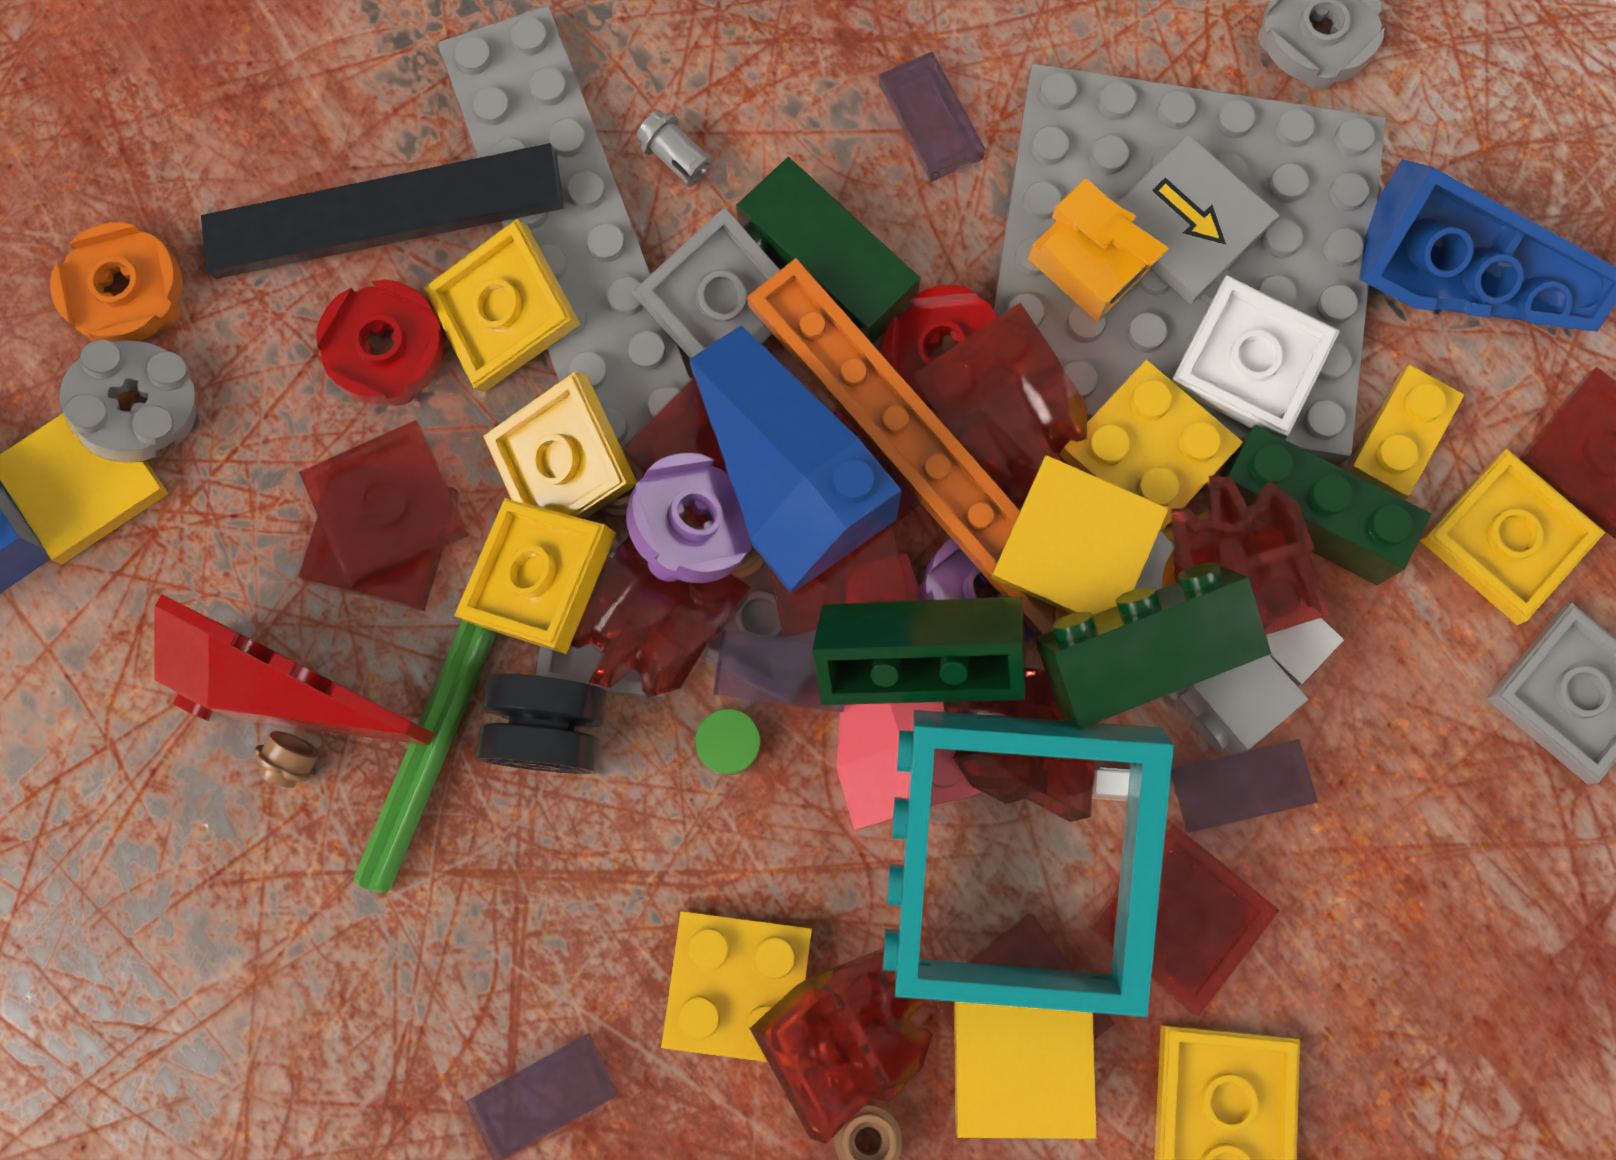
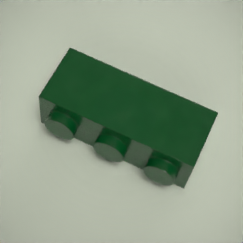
[736,156,921,344]
[1208,425,1431,585]
[1034,563,1271,729]
[812,597,1026,705]

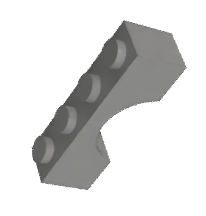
[1134,530,1308,756]

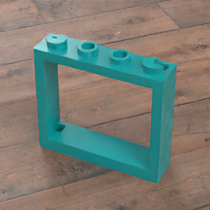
[883,710,1174,1017]

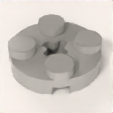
[1258,0,1385,91]
[60,340,197,462]

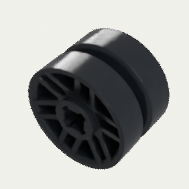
[475,674,607,774]

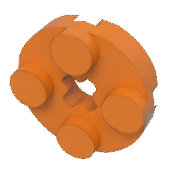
[50,222,183,343]

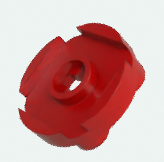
[316,279,446,406]
[882,285,1008,411]

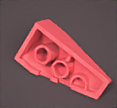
[837,553,986,831]

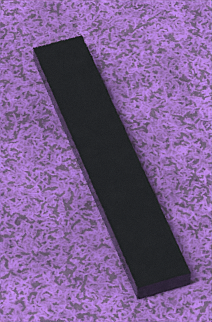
[201,143,564,279]

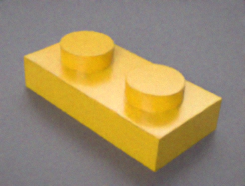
[1346,364,1464,500]

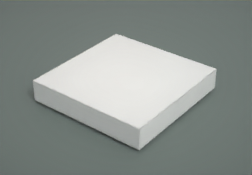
[1171,275,1340,439]

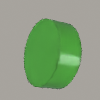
[695,709,761,776]

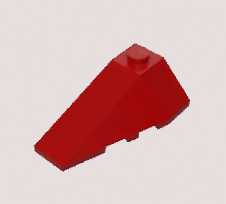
[154,594,435,745]

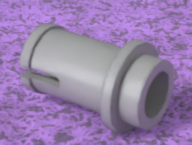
[636,110,714,187]

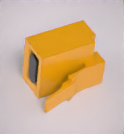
[1028,178,1169,322]

